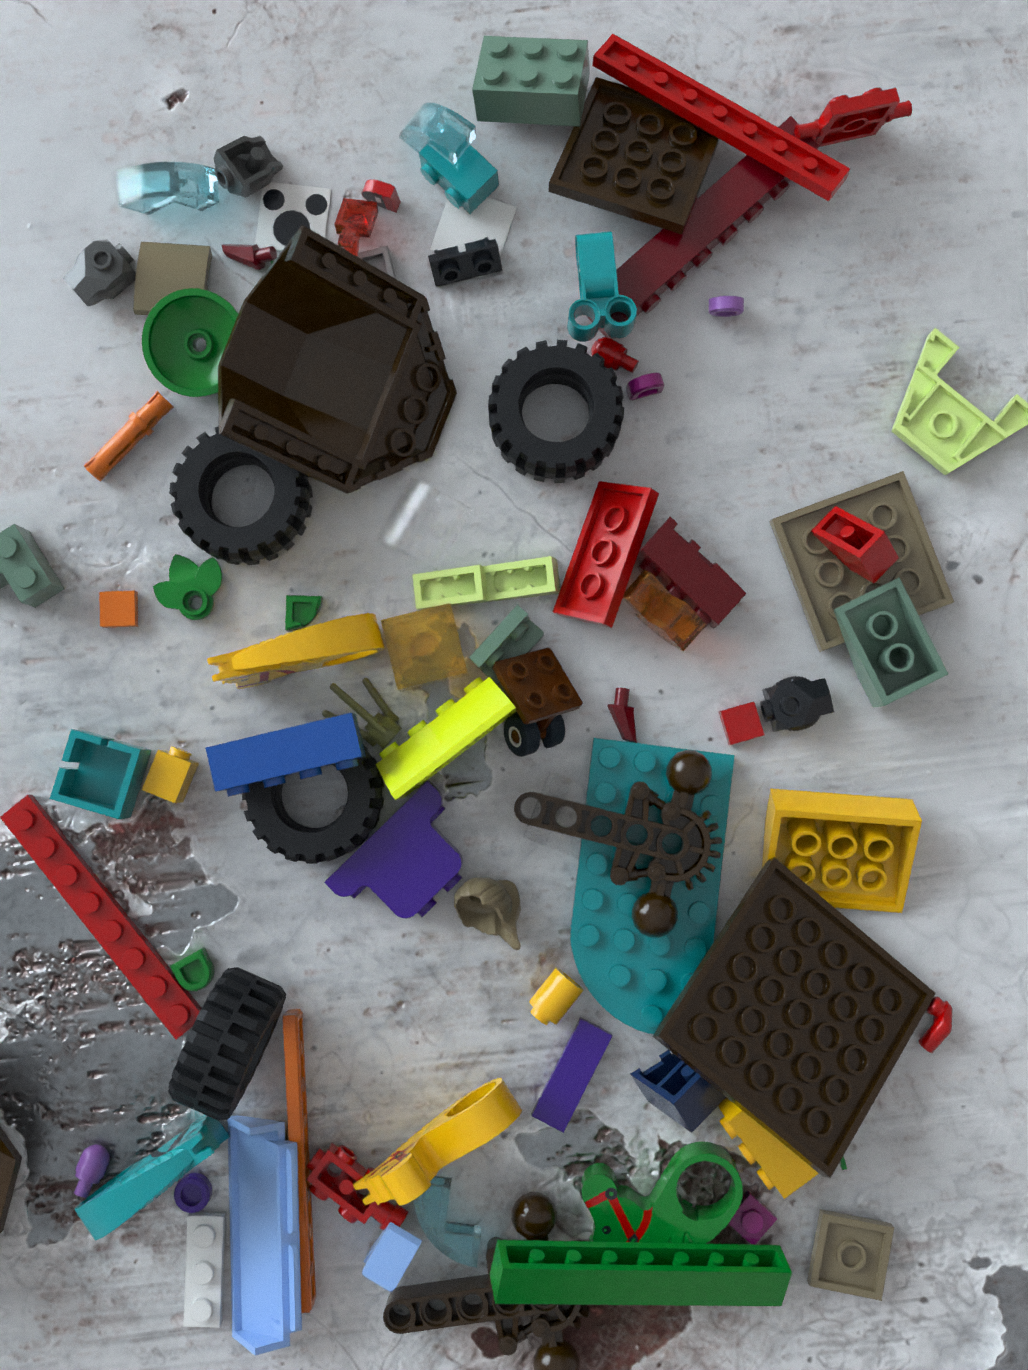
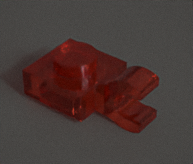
[334,198,379,256]

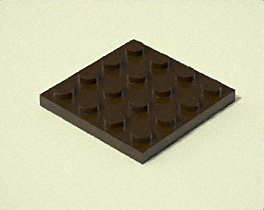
[548,77,720,235]

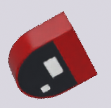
[361,179,401,213]

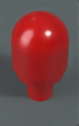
[591,337,639,373]

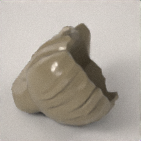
[454,877,521,950]

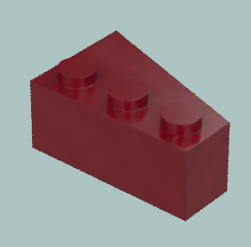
[636,516,747,629]

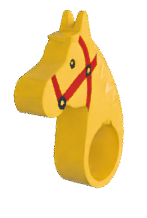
[207,613,385,689]
[353,1078,522,1206]

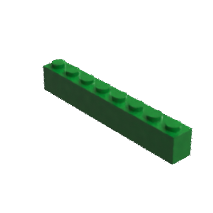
[490,1240,792,1306]

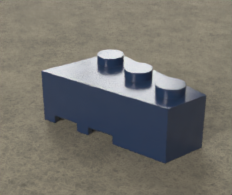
[630,1050,726,1133]

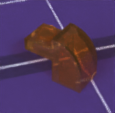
[623,570,707,651]

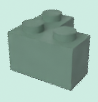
[0,524,65,608]

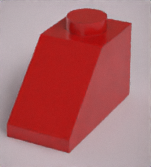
[811,506,899,584]

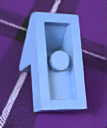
[362,1222,422,1292]

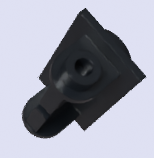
[428,237,503,287]

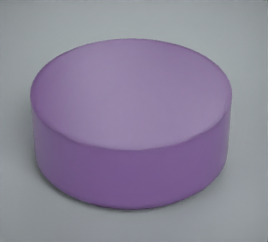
[709,296,744,317]

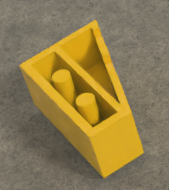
[718,1097,819,1199]

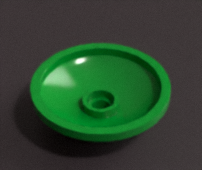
[142,288,239,397]

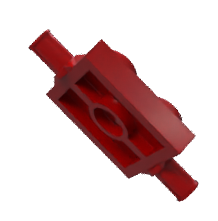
[794,88,912,147]

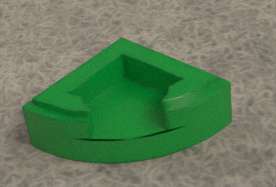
[285,595,323,631]

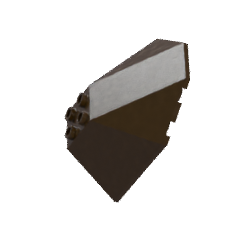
[218,225,457,494]

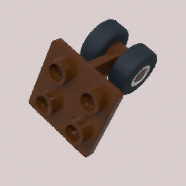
[492,648,583,757]

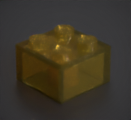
[381,603,469,692]

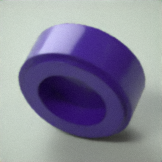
[174,1173,212,1213]

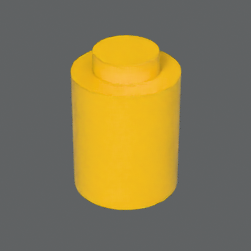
[529,967,584,1026]

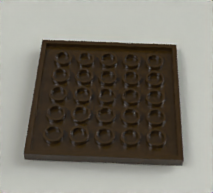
[652,857,936,1178]

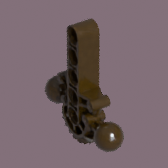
[514,750,722,938]
[383,1192,590,1370]

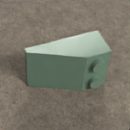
[834,578,948,708]

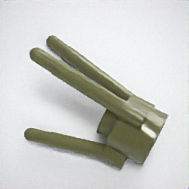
[322,678,402,749]

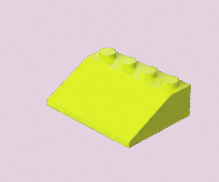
[376,677,516,800]

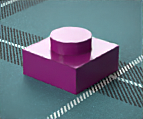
[729,1191,777,1245]

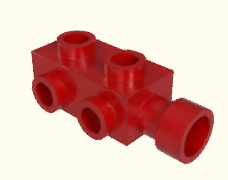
[306,1143,409,1231]

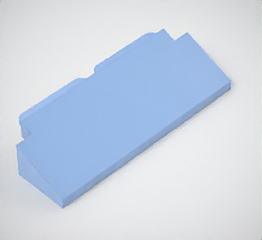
[227,1115,302,1356]

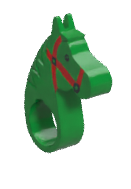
[581,1141,743,1244]

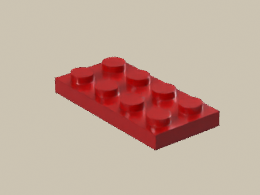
[553,481,659,628]

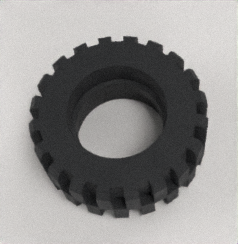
[488,339,624,483]
[169,426,313,565]
[242,744,384,864]
[168,967,286,1121]

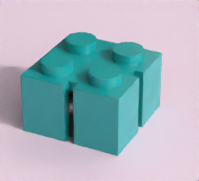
[49,729,152,819]

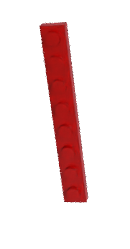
[592,34,851,202]
[0,795,202,1040]

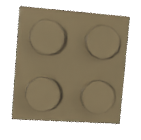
[807,1209,894,1301]

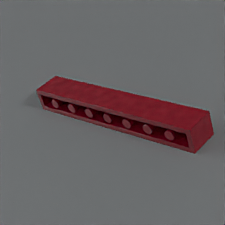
[587,116,819,339]

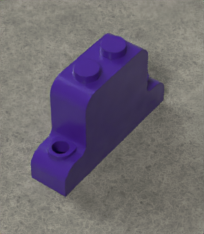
[324,781,463,919]

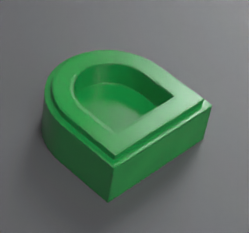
[170,948,214,991]

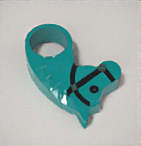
[74,1115,230,1241]

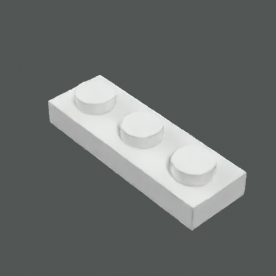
[183,1212,226,1328]

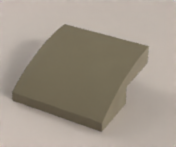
[133,241,212,315]

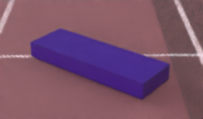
[531,1017,613,1133]

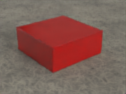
[719,701,764,745]

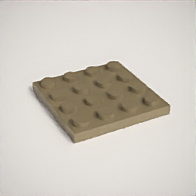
[769,471,954,652]

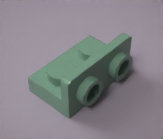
[469,604,544,685]

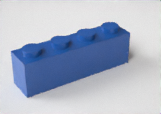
[205,713,366,797]

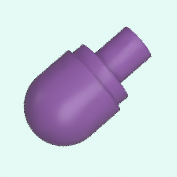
[74,1144,110,1198]

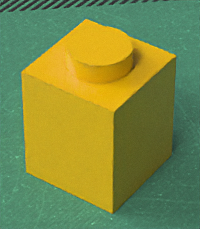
[142,746,199,803]

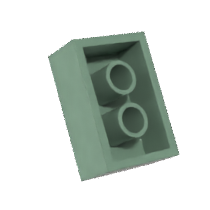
[472,36,590,127]

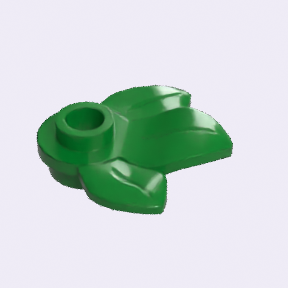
[153,554,222,620]

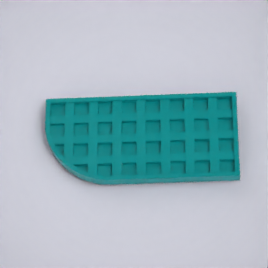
[570,738,735,1034]

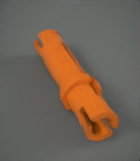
[84,391,174,482]

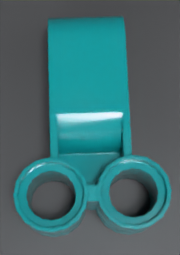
[567,231,637,342]

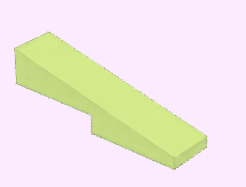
[412,556,560,610]

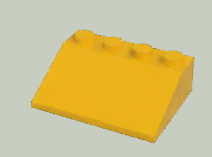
[762,788,922,913]

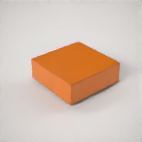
[99,590,138,628]

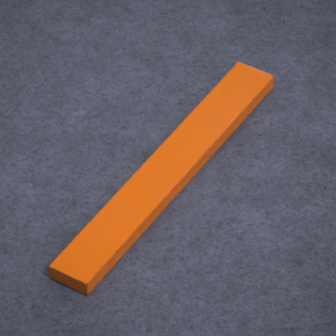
[283,1009,316,1313]

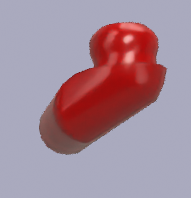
[918,996,953,1053]

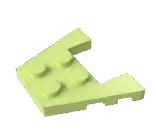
[891,328,1028,475]

